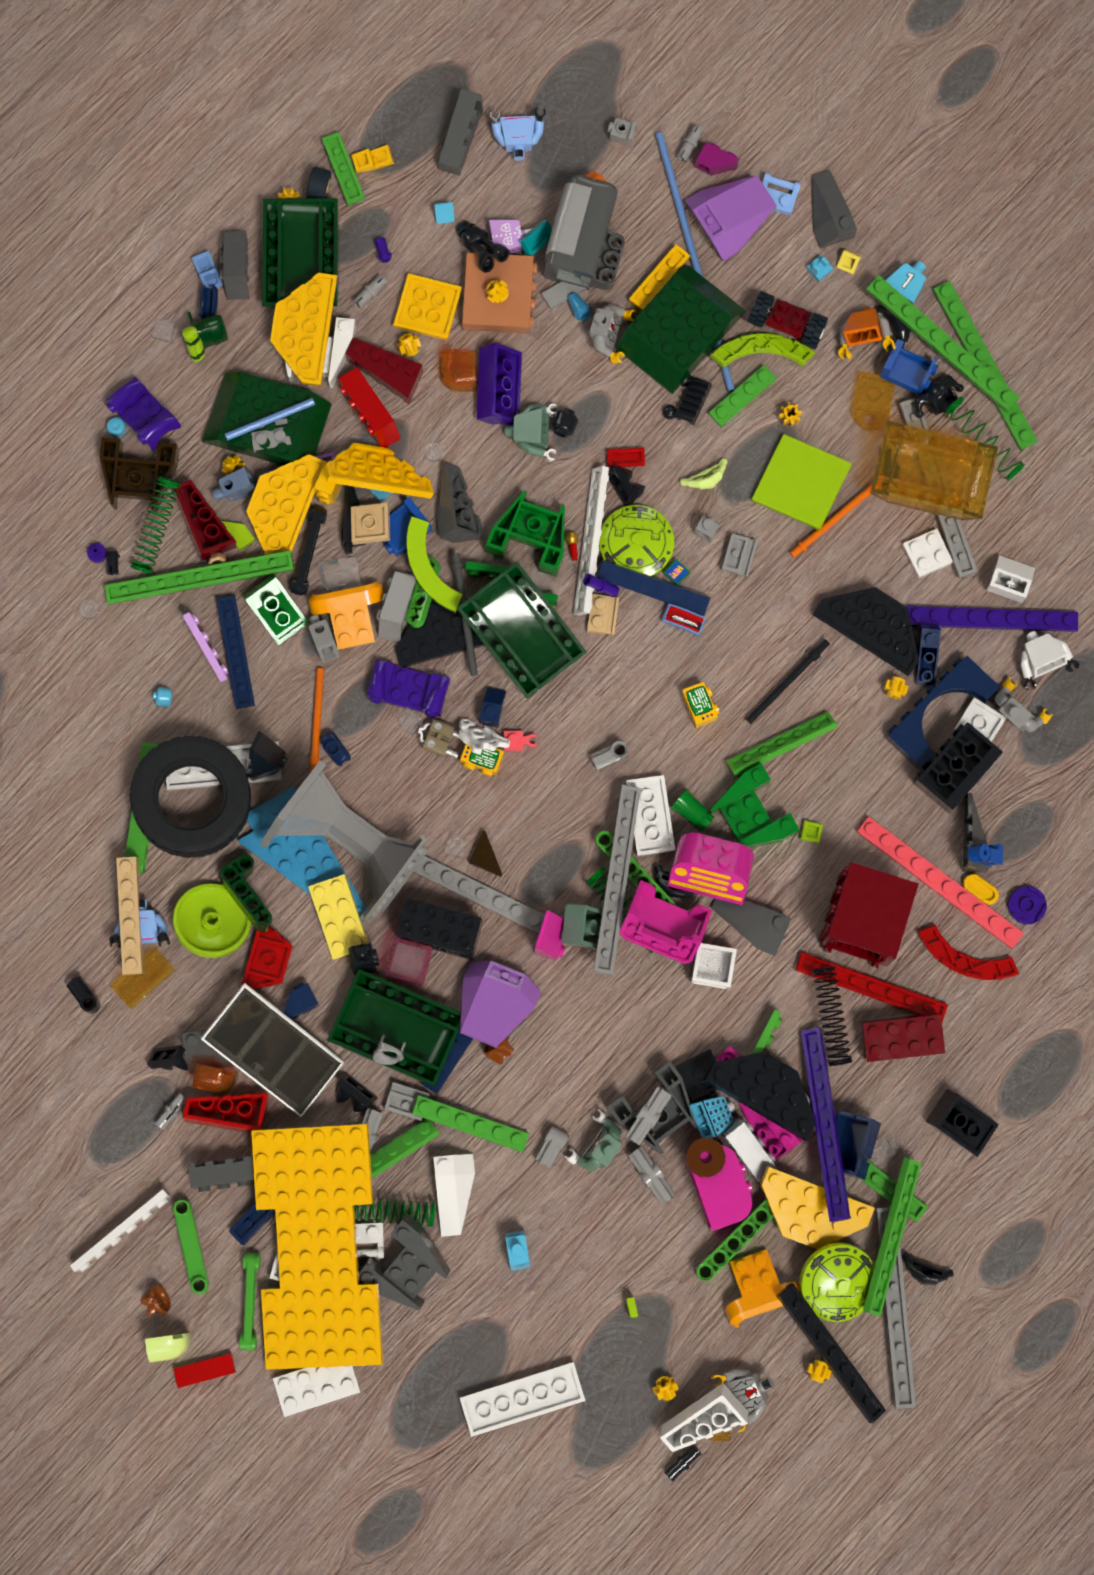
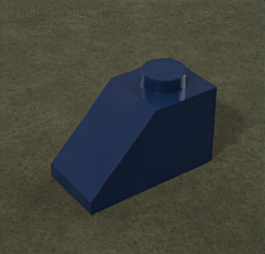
[479,687,506,728]
[284,983,320,1020]

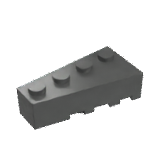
[436,89,483,176]
[188,1156,254,1192]

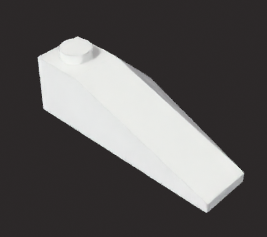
[434,1154,475,1237]

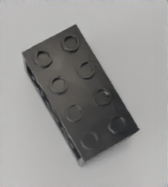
[914,722,1003,814]
[396,898,483,961]

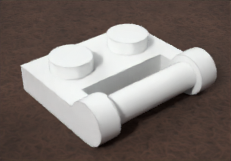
[355,1223,384,1259]

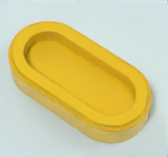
[963,874,999,905]

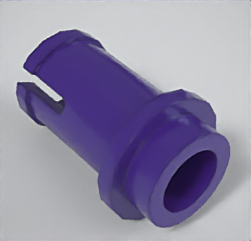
[374,238,392,263]

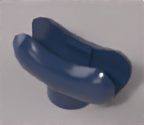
[199,285,218,319]
[320,731,351,766]

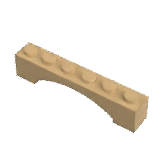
[116,857,145,975]

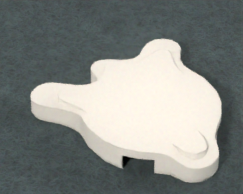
[458,719,510,754]

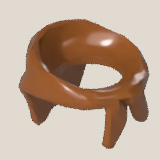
[483,1036,514,1065]
[140,1285,171,1317]

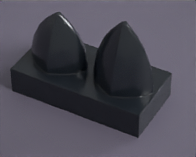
[608,465,645,506]
[147,1045,188,1071]
[336,1074,378,1112]

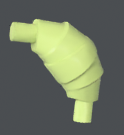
[680,459,728,490]

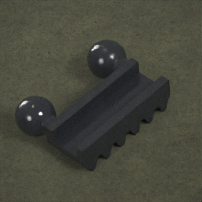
[662,375,712,425]

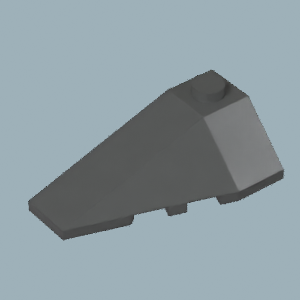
[812,170,857,249]
[438,463,483,543]
[963,793,992,873]
[711,899,792,956]

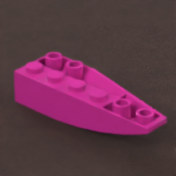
[717,1046,811,1161]

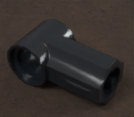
[66,976,101,1014]

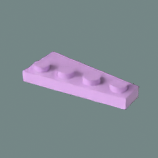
[183,612,228,682]

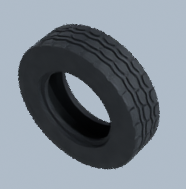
[130,735,251,858]

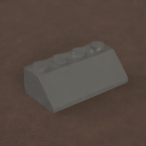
[182,1020,267,1074]

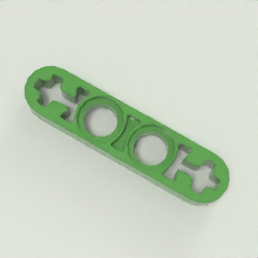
[406,557,441,628]

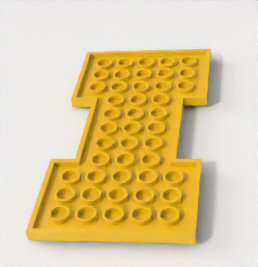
[251,1124,383,1370]

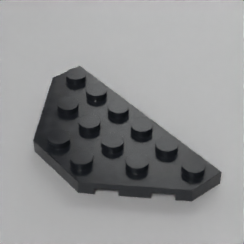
[813,587,919,676]
[396,598,485,668]
[704,1051,816,1141]

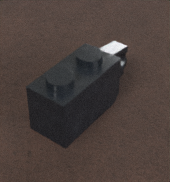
[348,943,380,975]

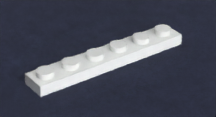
[70,1189,170,1272]

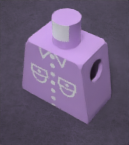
[489,220,532,255]

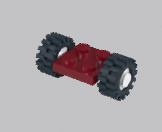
[748,291,828,350]

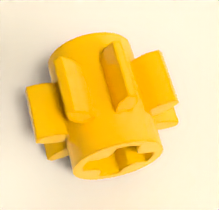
[278,186,300,199]
[486,280,509,303]
[397,333,421,357]
[779,402,802,427]
[221,455,245,476]
[884,676,909,699]
[806,1359,832,1383]
[653,1376,679,1401]

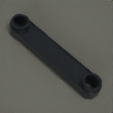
[290,506,327,596]

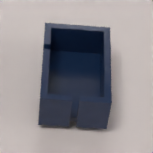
[835,1110,881,1180]

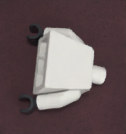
[1020,631,1080,691]

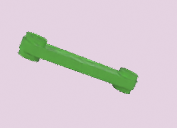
[173,1199,209,1294]
[239,1253,261,1351]

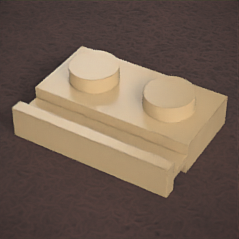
[587,594,619,636]

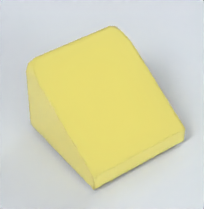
[837,248,862,274]

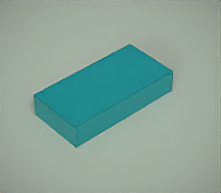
[519,220,552,256]

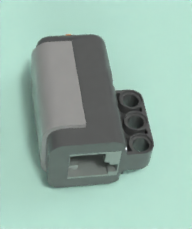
[544,172,625,290]

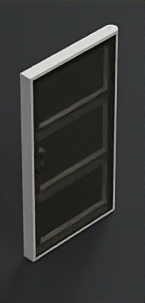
[200,983,344,1117]

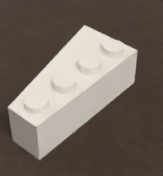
[660,1383,748,1452]

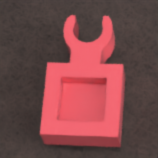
[504,731,537,751]

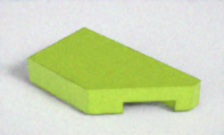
[221,521,256,551]

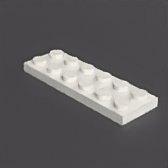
[166,741,282,791]
[460,1362,585,1437]

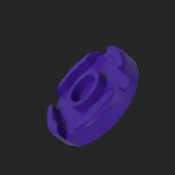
[1008,886,1047,925]

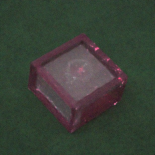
[384,937,433,987]

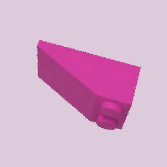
[535,910,566,961]

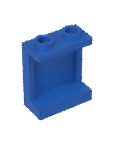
[880,339,938,395]
[384,497,433,557]

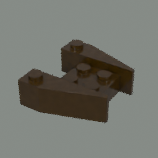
[99,437,179,513]

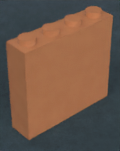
[462,253,537,333]

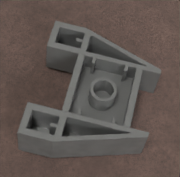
[605,1061,698,1154]
[358,1213,450,1310]

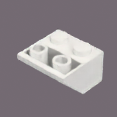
[986,555,1035,603]

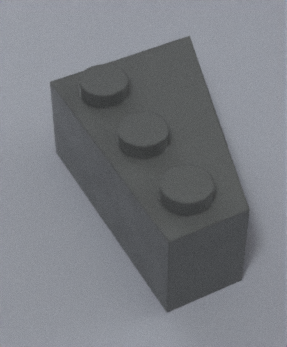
[220,231,249,300]

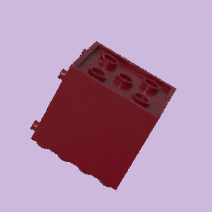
[819,862,919,968]

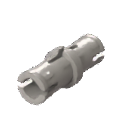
[676,124,704,162]
[353,274,387,308]
[154,1092,187,1130]

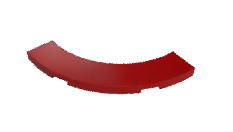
[917,924,1019,980]

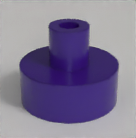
[87,543,107,563]

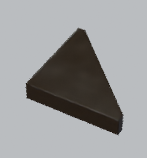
[469,831,502,877]

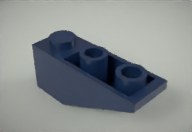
[916,623,941,685]

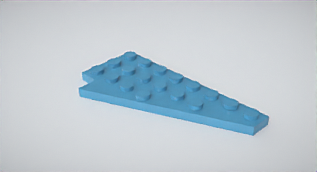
[238,786,371,923]

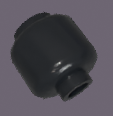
[551,408,578,438]

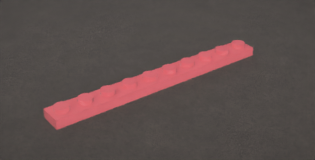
[857,817,1024,949]

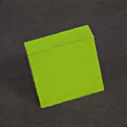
[800,820,823,844]
[626,1297,638,1318]

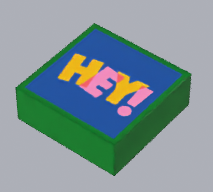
[663,559,690,586]

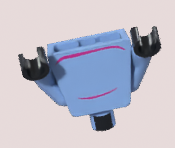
[489,107,546,161]
[109,899,170,948]

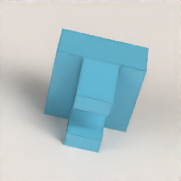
[806,255,833,282]

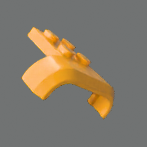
[308,581,384,650]
[725,1249,800,1328]

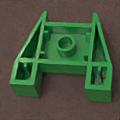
[486,491,565,577]
[709,763,800,848]

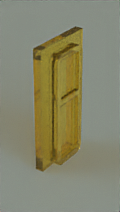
[111,947,175,1009]

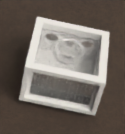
[691,943,737,990]

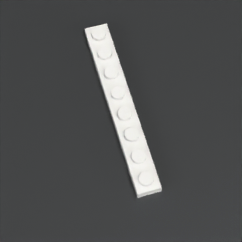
[573,466,609,616]

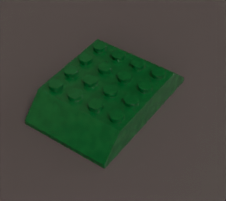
[262,198,339,307]
[616,265,745,395]
[202,372,332,466]
[457,561,587,699]
[327,969,461,1087]

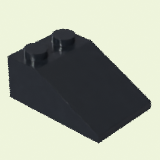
[925,1089,999,1157]

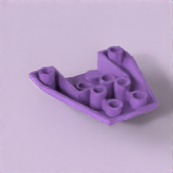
[685,175,777,262]
[460,960,541,1048]

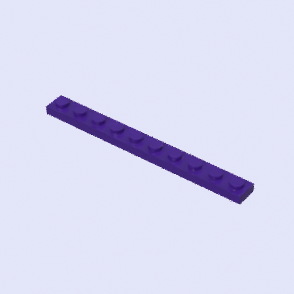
[907,606,1078,632]
[801,1027,851,1223]

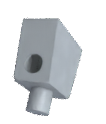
[308,615,340,664]

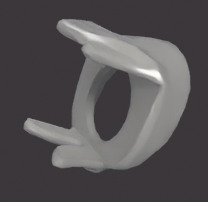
[373,1034,406,1065]

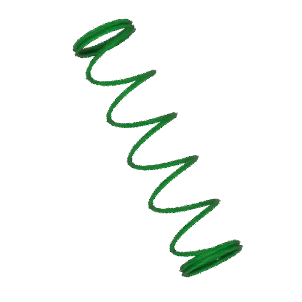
[945,397,1025,481]

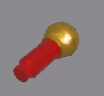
[565,532,578,561]

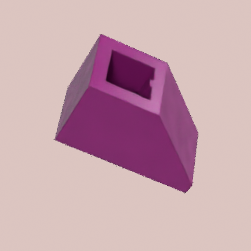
[695,142,739,176]

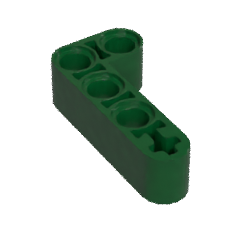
[221,854,272,932]

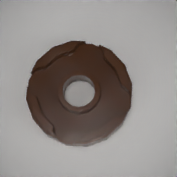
[686,1138,726,1178]

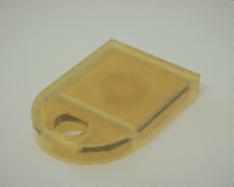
[852,372,895,431]

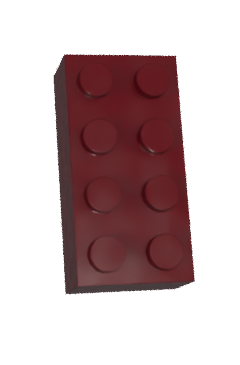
[861,1013,945,1062]

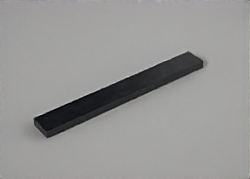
[776,1283,886,1423]

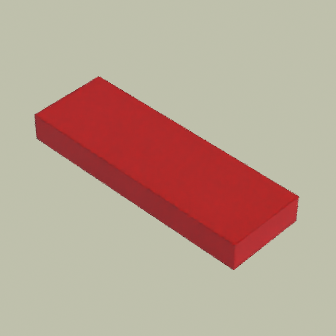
[173,1353,236,1388]

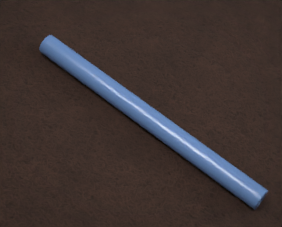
[225,398,315,441]

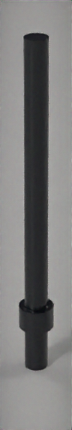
[745,639,830,724]

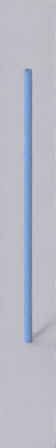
[655,132,735,392]

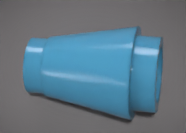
[568,293,592,321]

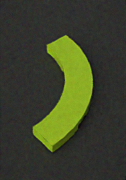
[710,333,815,368]
[407,516,463,613]

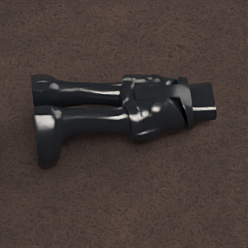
[456,221,510,273]

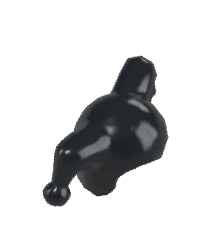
[914,375,964,418]

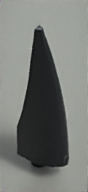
[341,485,365,555]

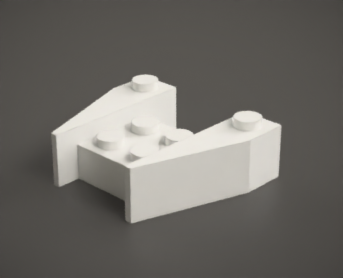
[285,317,356,388]

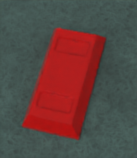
[607,448,645,468]

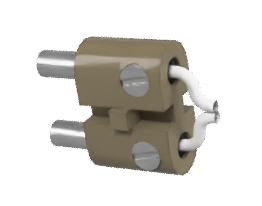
[418,718,461,759]

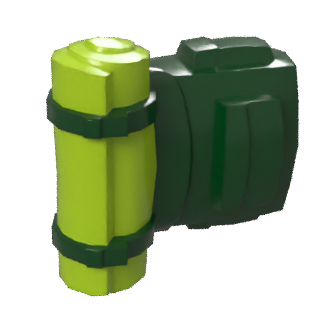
[182,312,228,362]

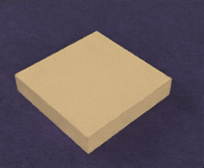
[351,502,390,545]

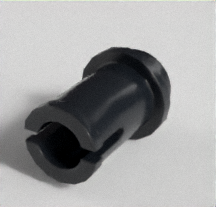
[105,551,120,575]

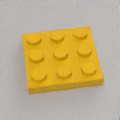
[393,273,462,341]

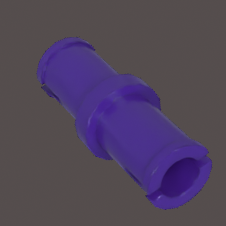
[583,574,619,597]

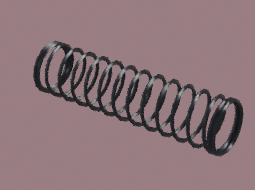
[812,966,853,1066]

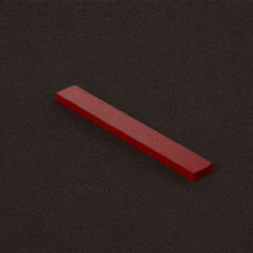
[795,952,948,1022]

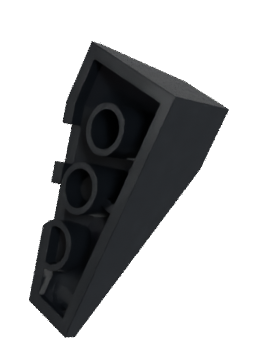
[247,731,288,781]

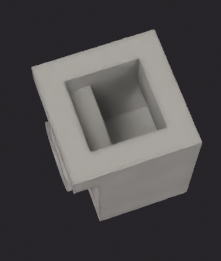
[608,118,637,147]
[694,516,720,543]

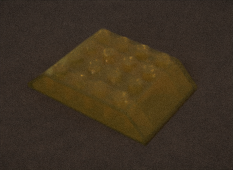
[870,421,998,520]

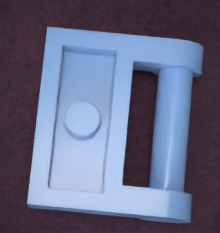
[763,173,801,216]

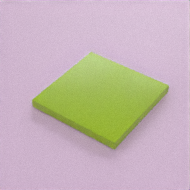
[752,434,852,531]

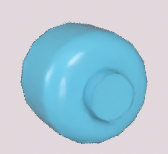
[107,417,127,438]
[152,687,172,707]

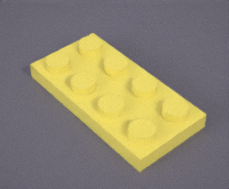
[308,874,369,960]

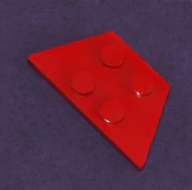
[241,919,293,990]

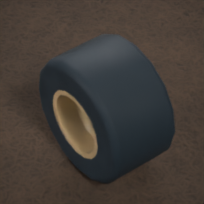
[306,167,332,198]

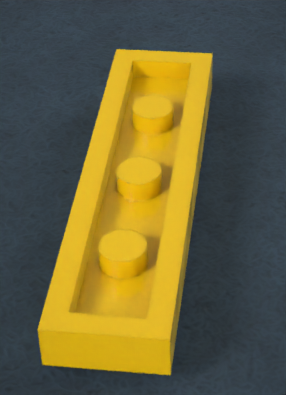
[629,244,690,311]

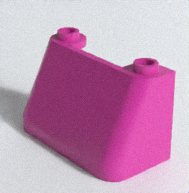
[620,880,712,963]

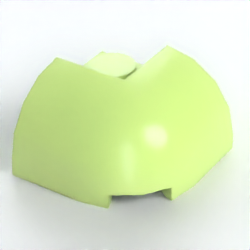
[145,1333,190,1363]

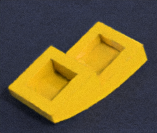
[351,145,394,173]

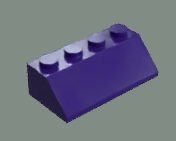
[477,343,522,425]

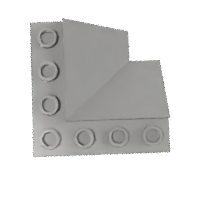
[260,760,429,922]

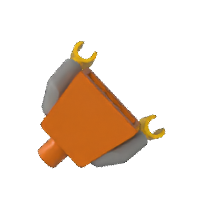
[838,307,896,360]

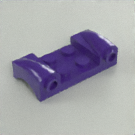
[106,377,182,450]
[367,660,451,718]

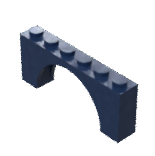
[886,656,1000,771]

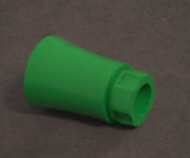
[670,788,715,831]

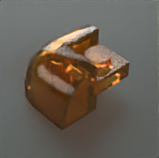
[439,349,476,392]
[193,1064,239,1094]

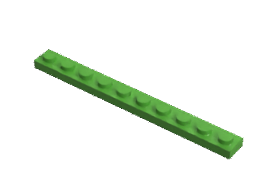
[866,275,1020,412]
[933,281,1038,451]
[105,551,294,605]

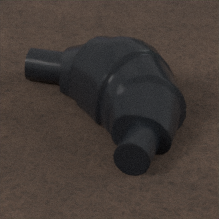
[877,305,912,348]
[654,865,695,898]
[901,1252,954,1285]

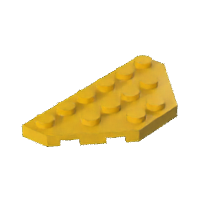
[270,273,338,386]
[324,443,434,499]
[246,455,327,555]
[760,1166,875,1249]

